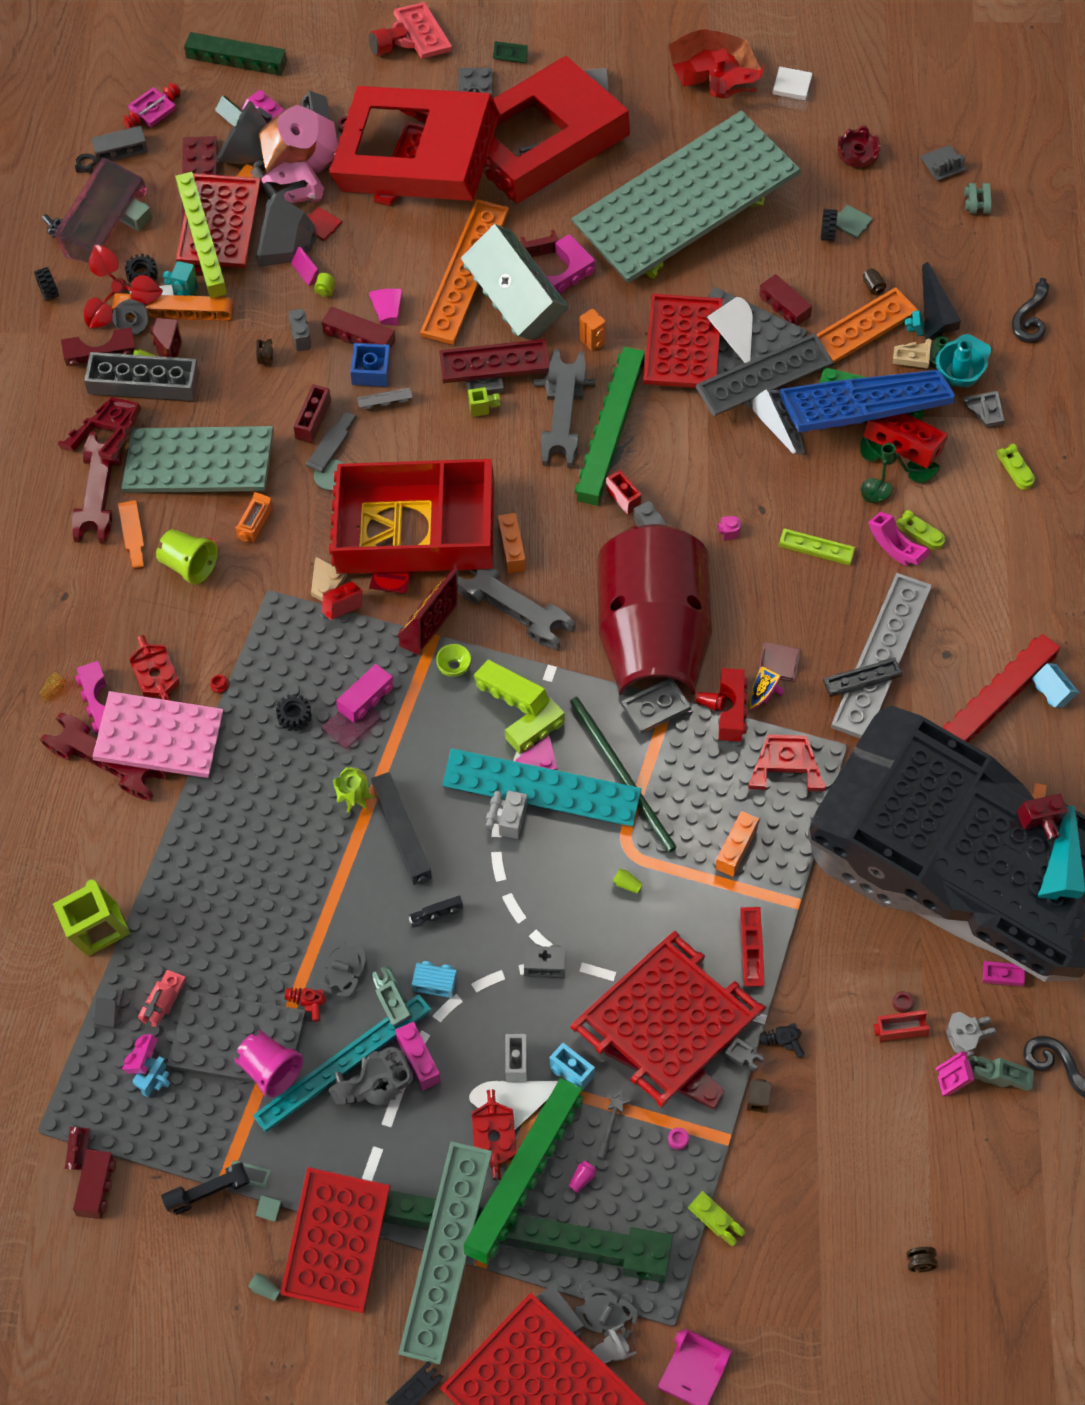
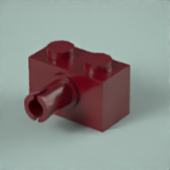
[1017,793,1068,841]

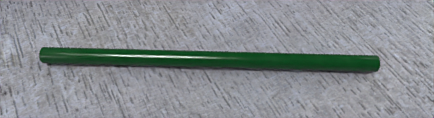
[570,697,677,853]

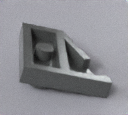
[963,391,1005,428]

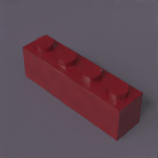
[322,306,395,349]

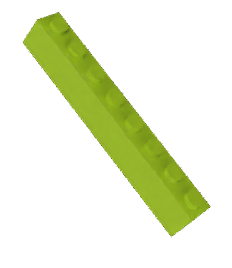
[175,172,227,299]

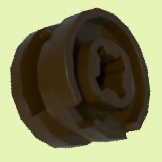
[256,339,273,364]
[906,1247,938,1273]

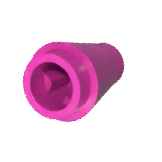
[568,1161,597,1193]

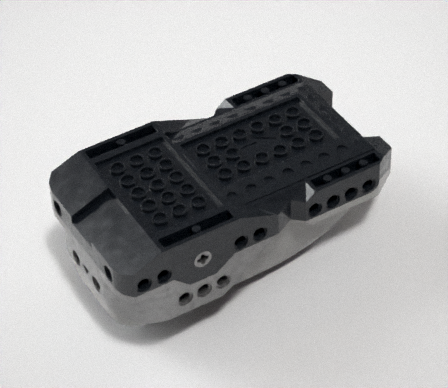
[808,706,1085,982]

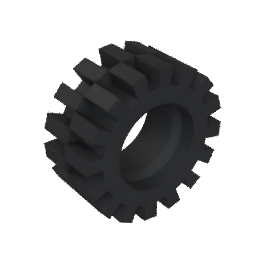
[821,209,838,241]
[125,254,158,283]
[34,267,59,301]
[276,694,312,732]

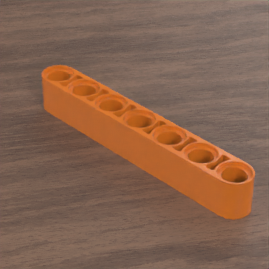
[112,294,234,321]

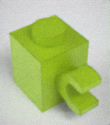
[468,387,501,417]

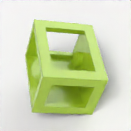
[53,879,131,956]

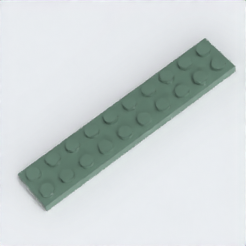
[398,1141,493,1365]

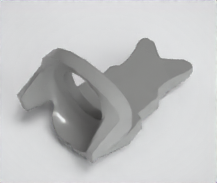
[591,1324,637,1365]

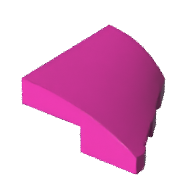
[369,289,402,326]

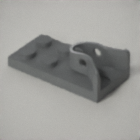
[458,68,493,96]

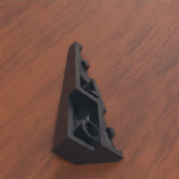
[922,262,961,341]

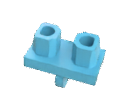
[133,1056,170,1097]

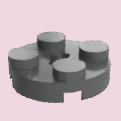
[113,299,149,335]

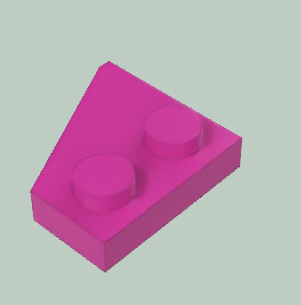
[515,736,558,770]
[122,1034,158,1074]

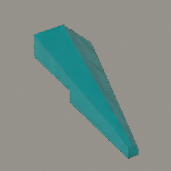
[1038,806,1085,900]

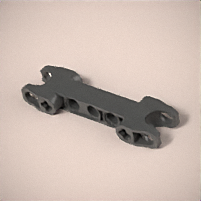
[541,349,586,468]
[458,568,575,650]

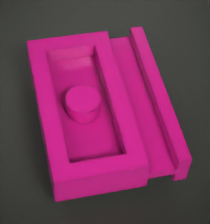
[935,1052,974,1096]

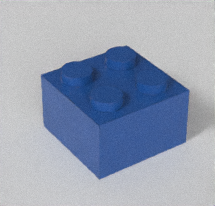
[350,343,391,387]

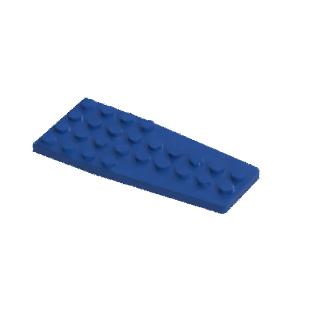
[780,370,955,432]

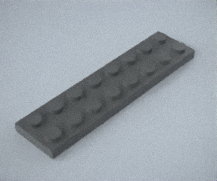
[696,333,833,417]

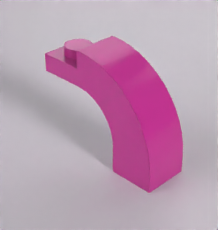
[868,512,930,566]

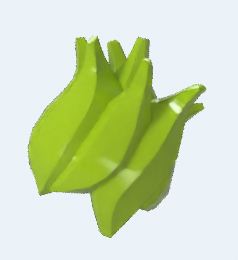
[333,767,375,813]

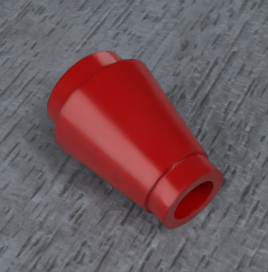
[696,692,726,712]

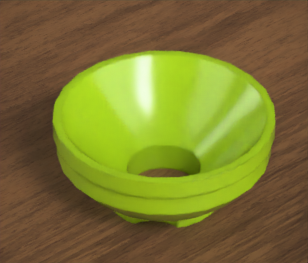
[436,644,471,677]

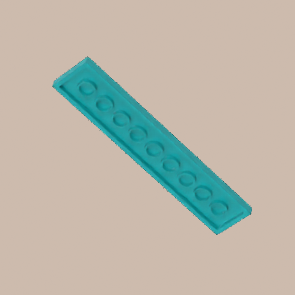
[442,748,642,827]

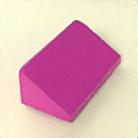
[291,247,319,286]

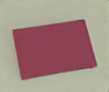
[322,707,382,749]

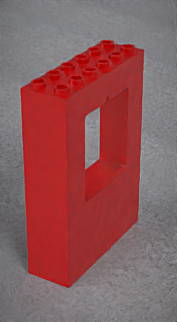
[482,55,630,204]
[329,86,500,201]

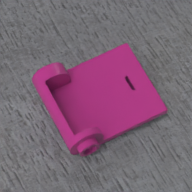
[657,1328,733,1405]

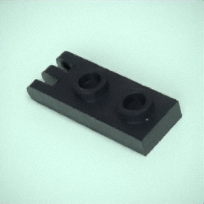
[385,1361,443,1405]

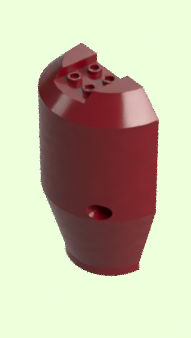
[597,524,712,695]

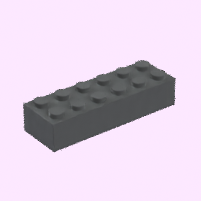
[84,352,199,401]

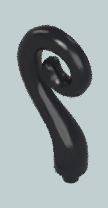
[1012,278,1049,343]
[1023,1036,1085,1098]

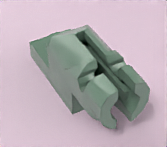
[372,966,412,1027]
[967,1056,1034,1091]

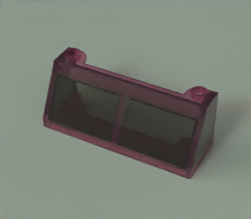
[54,158,147,263]

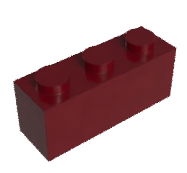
[759,274,812,326]
[293,384,331,443]
[73,1149,116,1219]

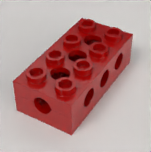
[863,413,948,468]

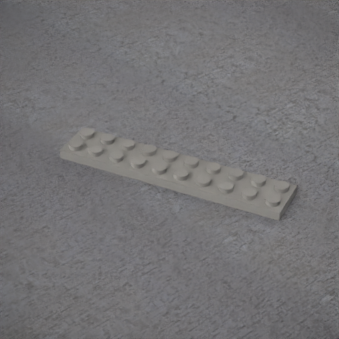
[831,573,932,738]

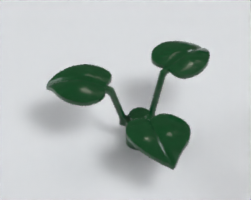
[860,436,940,503]

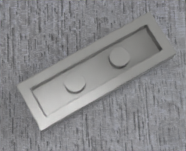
[357,388,412,409]

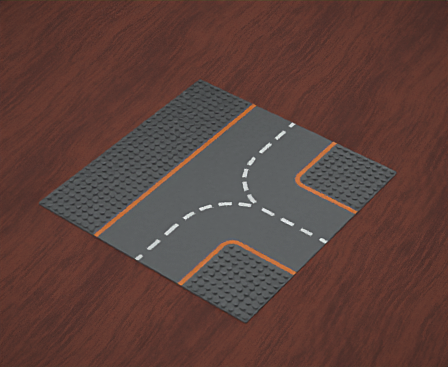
[38,590,847,1327]

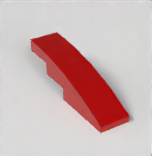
[740,907,764,987]

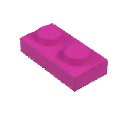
[982,961,1025,986]

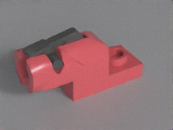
[138,970,186,1027]

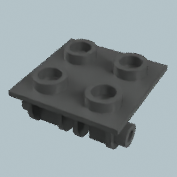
[920,145,967,181]

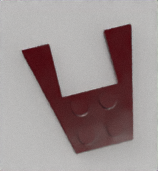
[58,397,141,461]

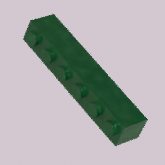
[184,32,287,75]

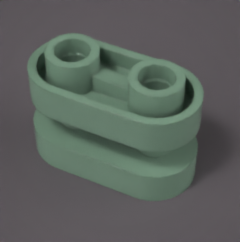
[964,183,991,214]

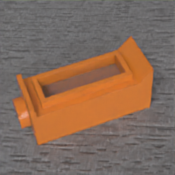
[235,492,273,543]

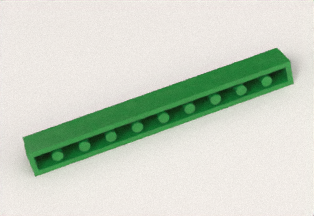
[574,347,645,506]
[464,1078,584,1265]

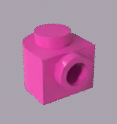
[718,516,741,541]

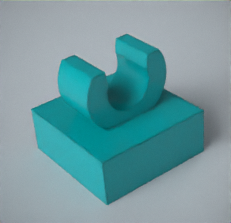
[905,310,925,336]

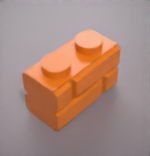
[580,309,606,351]

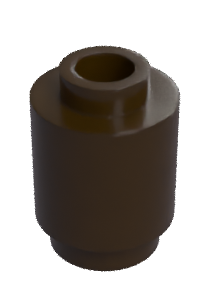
[863,268,886,295]

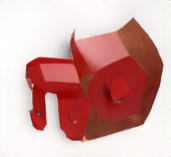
[669,29,764,99]

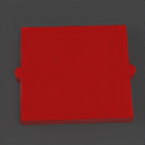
[308,207,342,241]

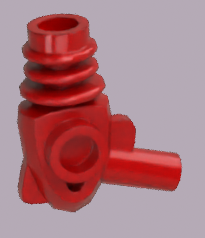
[285,987,326,1023]

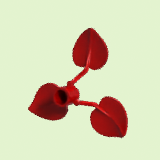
[83,245,163,328]

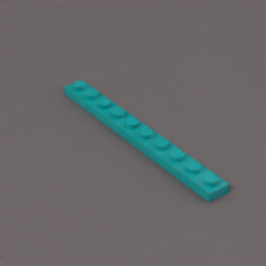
[253,994,431,1133]

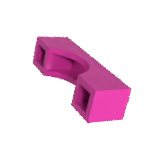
[75,661,106,734]

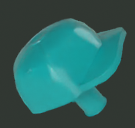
[936,334,991,388]

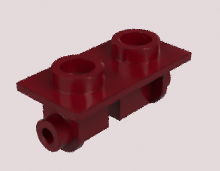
[65,1127,90,1170]

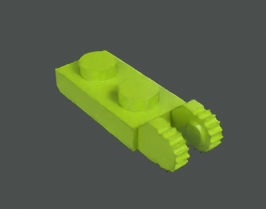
[688,1191,745,1246]

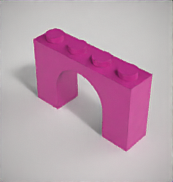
[546,234,595,294]

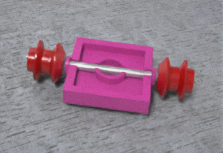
[123,82,181,129]

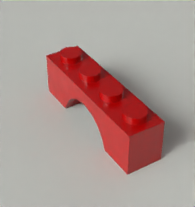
[718,668,748,742]

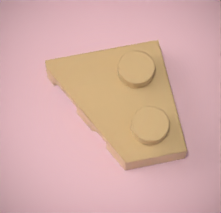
[311,557,347,601]

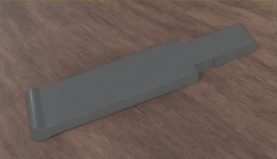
[306,412,356,473]

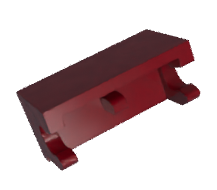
[520,230,559,257]

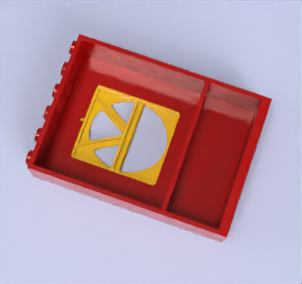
[329,459,495,574]

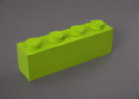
[474,660,549,716]

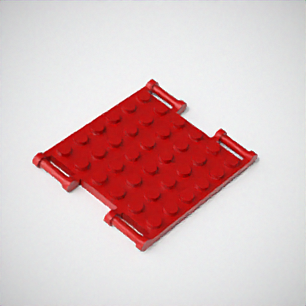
[570,931,766,1108]

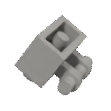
[485,791,527,839]

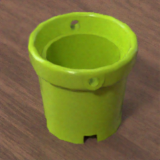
[156,529,218,585]

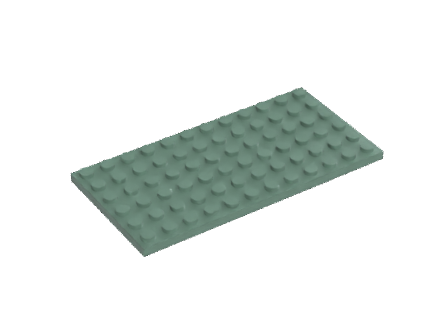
[571,110,801,284]

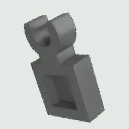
[725,1037,764,1071]

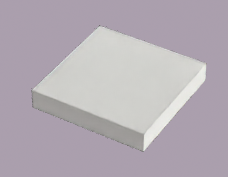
[773,66,812,101]

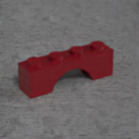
[61,327,136,366]

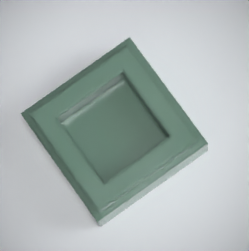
[255,1195,283,1222]

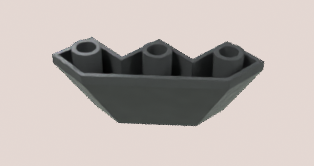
[256,193,317,266]

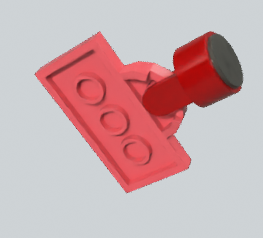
[368,2,452,59]

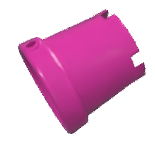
[235,1030,304,1098]

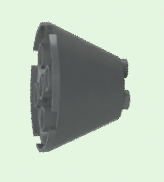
[216,100,268,166]

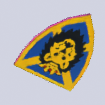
[749,667,784,710]

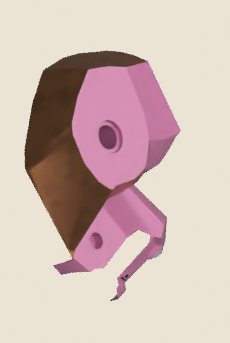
[259,105,338,204]

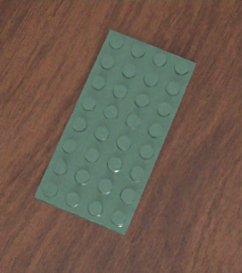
[121,426,274,493]

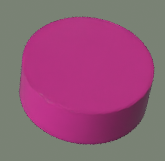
[668,1128,689,1150]

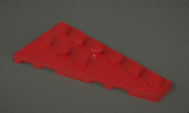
[374,121,425,206]

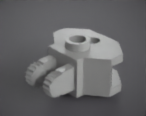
[946,1012,996,1058]

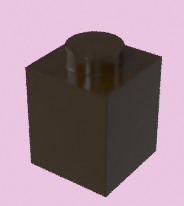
[747,1079,771,1113]

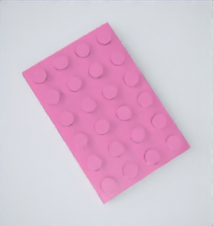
[93,691,223,778]

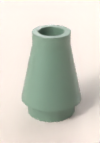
[248,1272,281,1301]

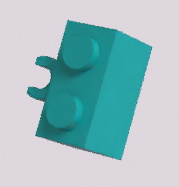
[162,261,198,296]

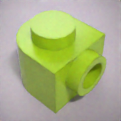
[314,273,336,297]

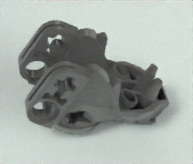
[328,1047,414,1106]

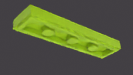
[779,528,856,565]

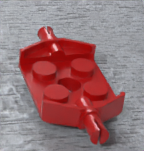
[129,635,180,701]
[471,1089,516,1181]

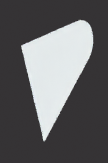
[707,297,753,363]
[469,1081,558,1129]

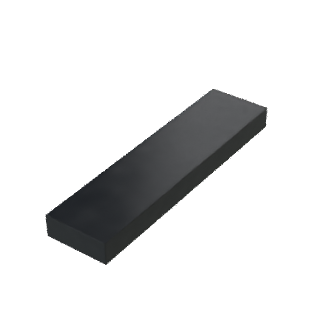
[823,658,902,697]

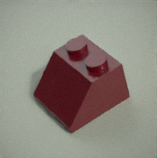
[151,318,182,358]

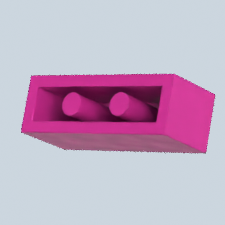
[336,664,393,723]
[395,1022,441,1091]

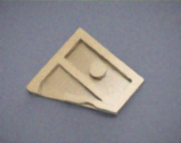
[892,339,931,368]

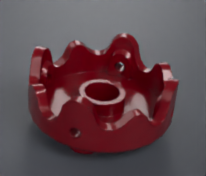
[837,125,881,168]

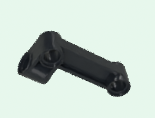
[161,1162,250,1215]

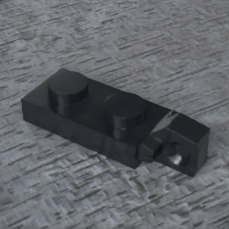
[408,895,463,928]

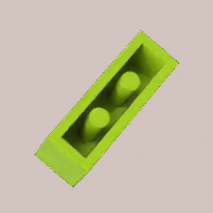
[505,698,565,754]

